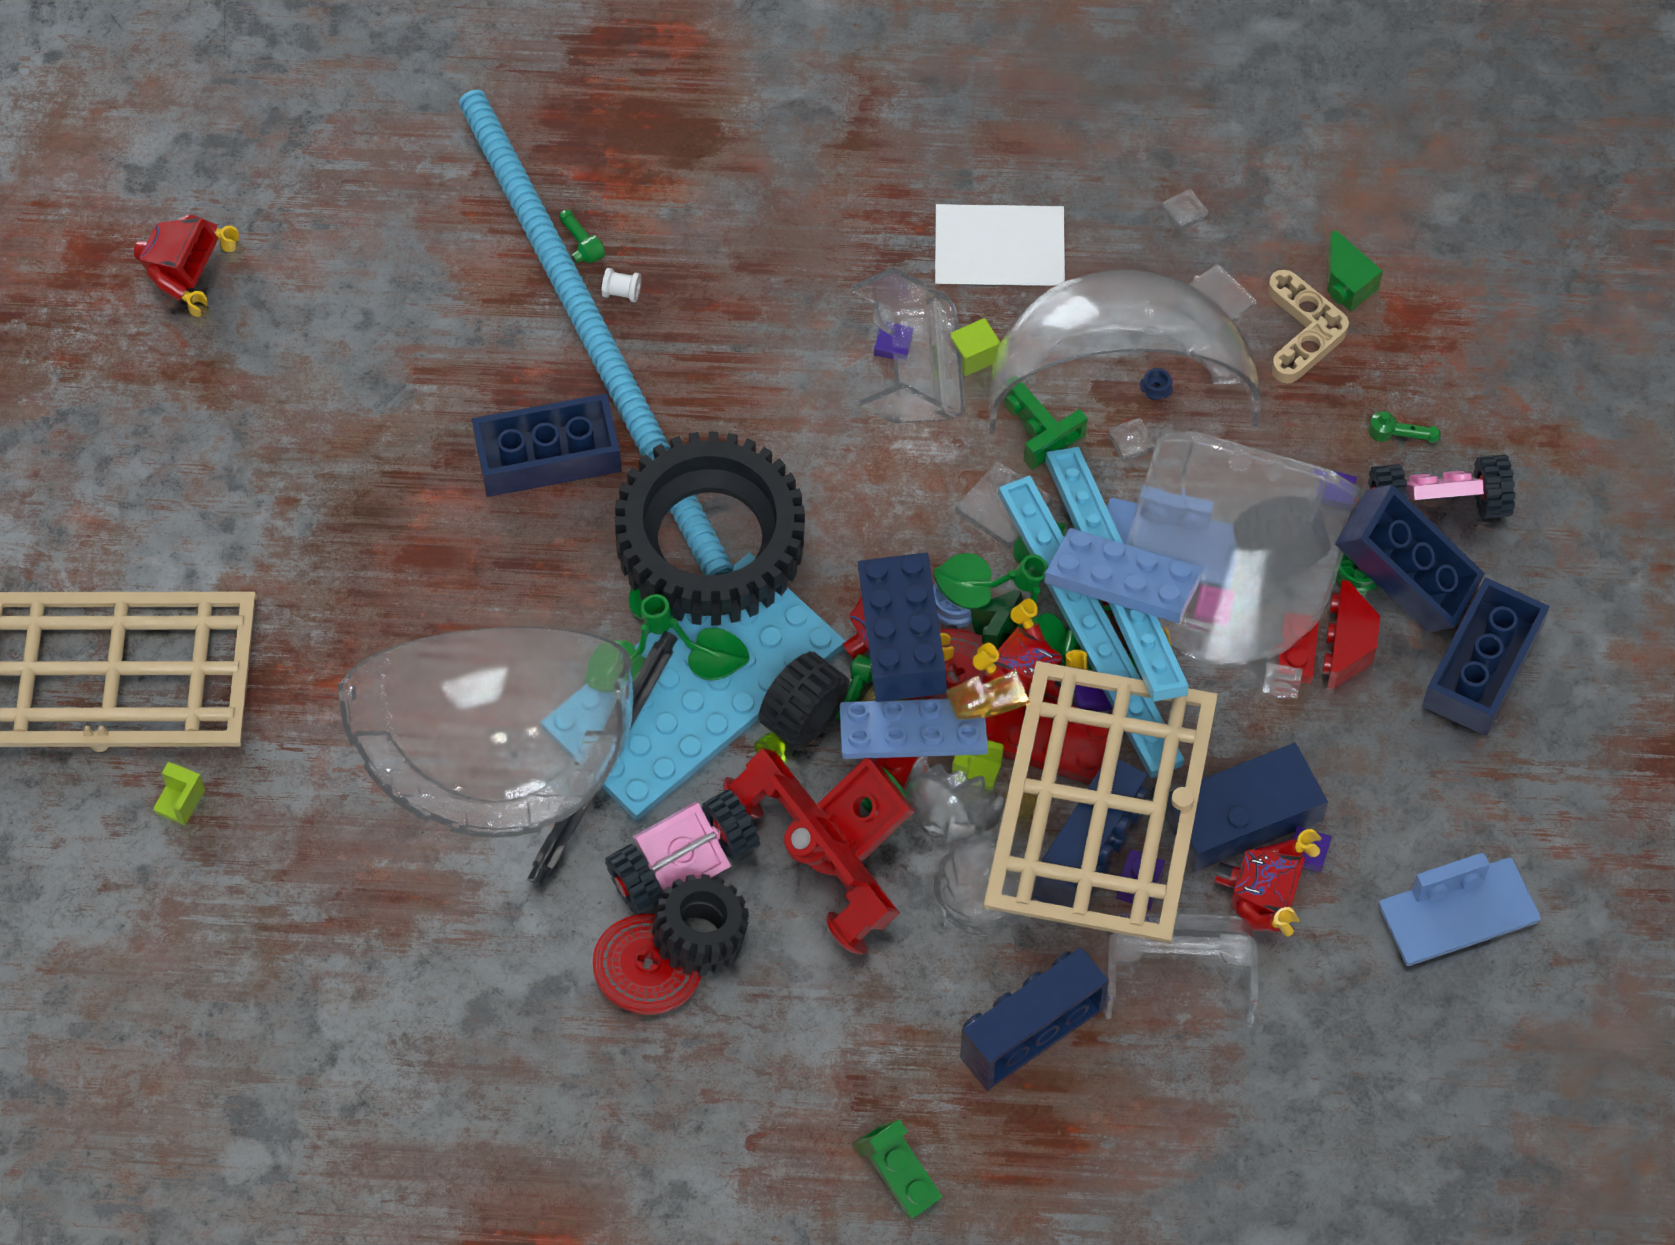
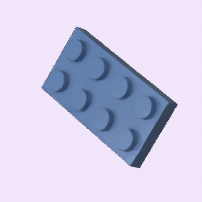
[1044,528,1203,623]

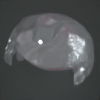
[906,756,1005,844]
[934,832,1036,937]

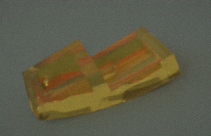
[946,670,1030,720]

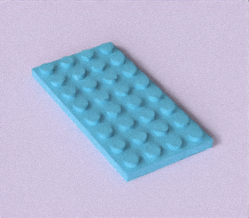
[541,552,845,822]

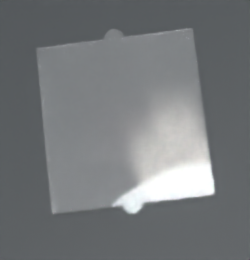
[1176,264,1257,334]

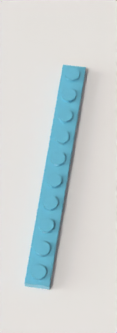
[1045,447,1189,702]
[998,476,1184,779]

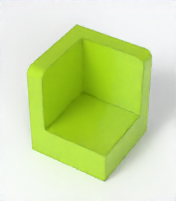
[950,318,1001,376]
[952,740,1004,790]
[153,761,205,825]

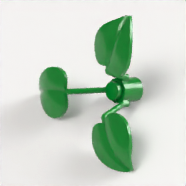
[933,523,1067,666]
[587,588,750,693]

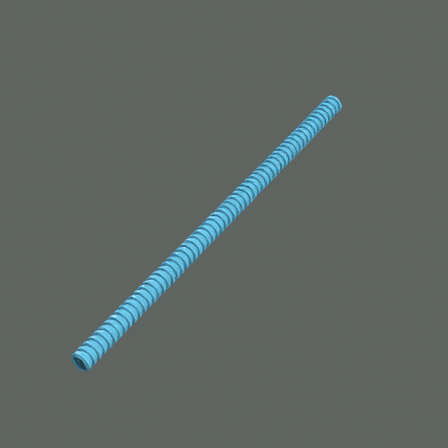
[458,89,734,576]

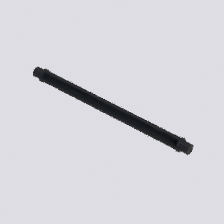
[527,631,678,886]

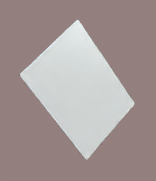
[935,204,1065,286]

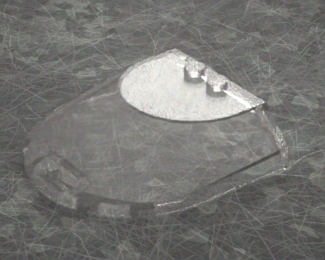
[1126,431,1362,665]

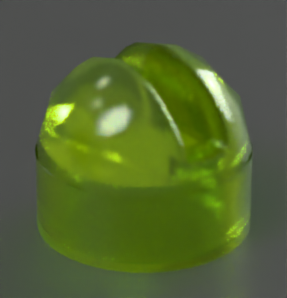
[754,733,786,758]

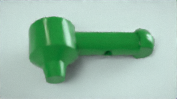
[559,210,605,264]
[1368,411,1441,443]
[837,654,873,721]

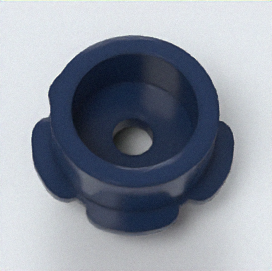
[1140,368,1173,400]

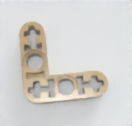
[1268,270,1349,384]

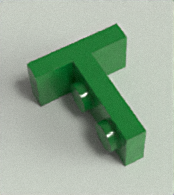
[1003,376,1088,470]
[852,1119,942,1219]

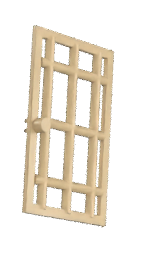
[0,592,257,752]
[984,661,1218,943]

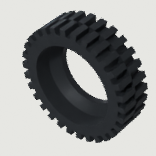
[614,431,805,626]

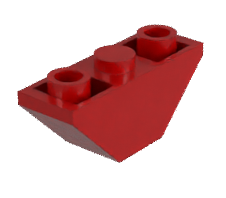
[1322,580,1380,689]

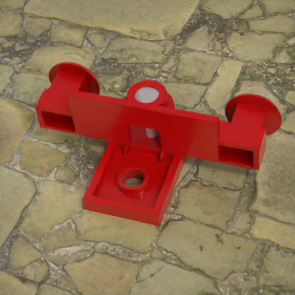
[723,748,915,955]

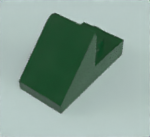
[970,590,1023,650]

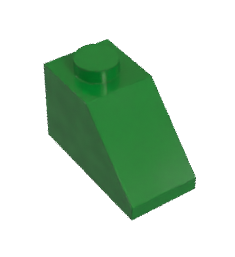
[1327,229,1383,312]

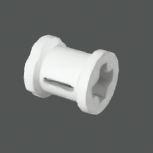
[602,268,641,302]

